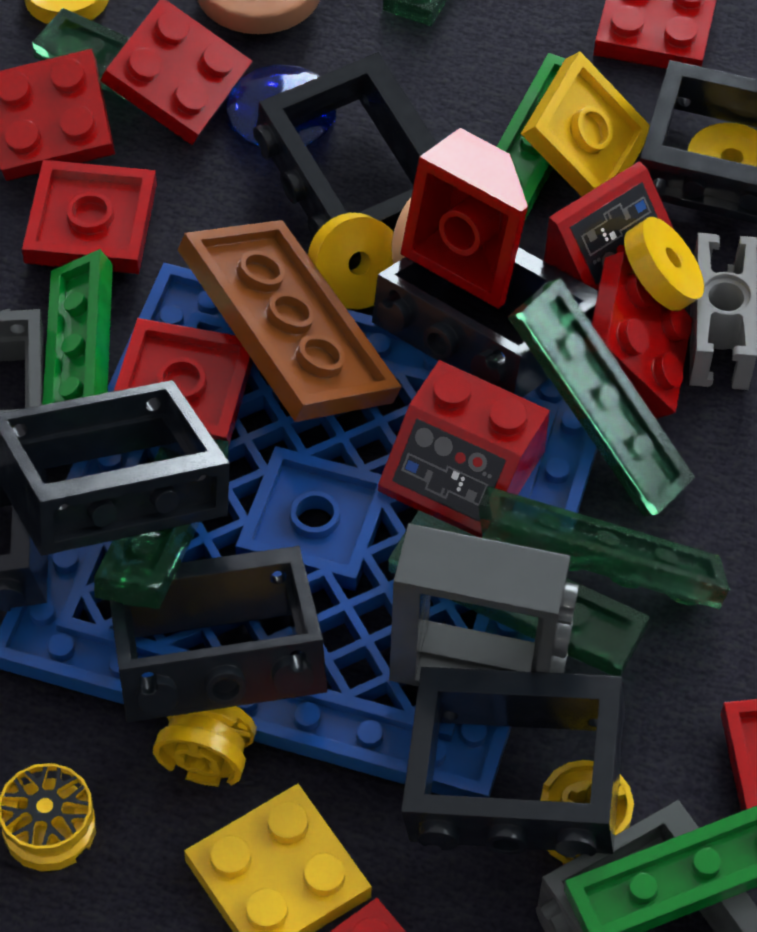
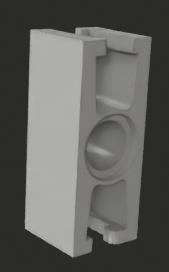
[689,233,757,390]

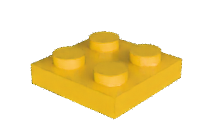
[521,51,650,197]
[184,783,372,932]

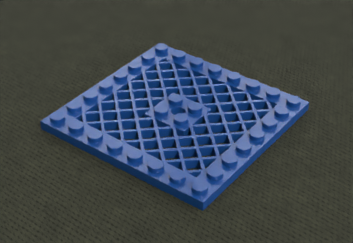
[0,263,617,798]

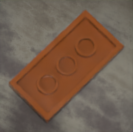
[178,220,402,422]

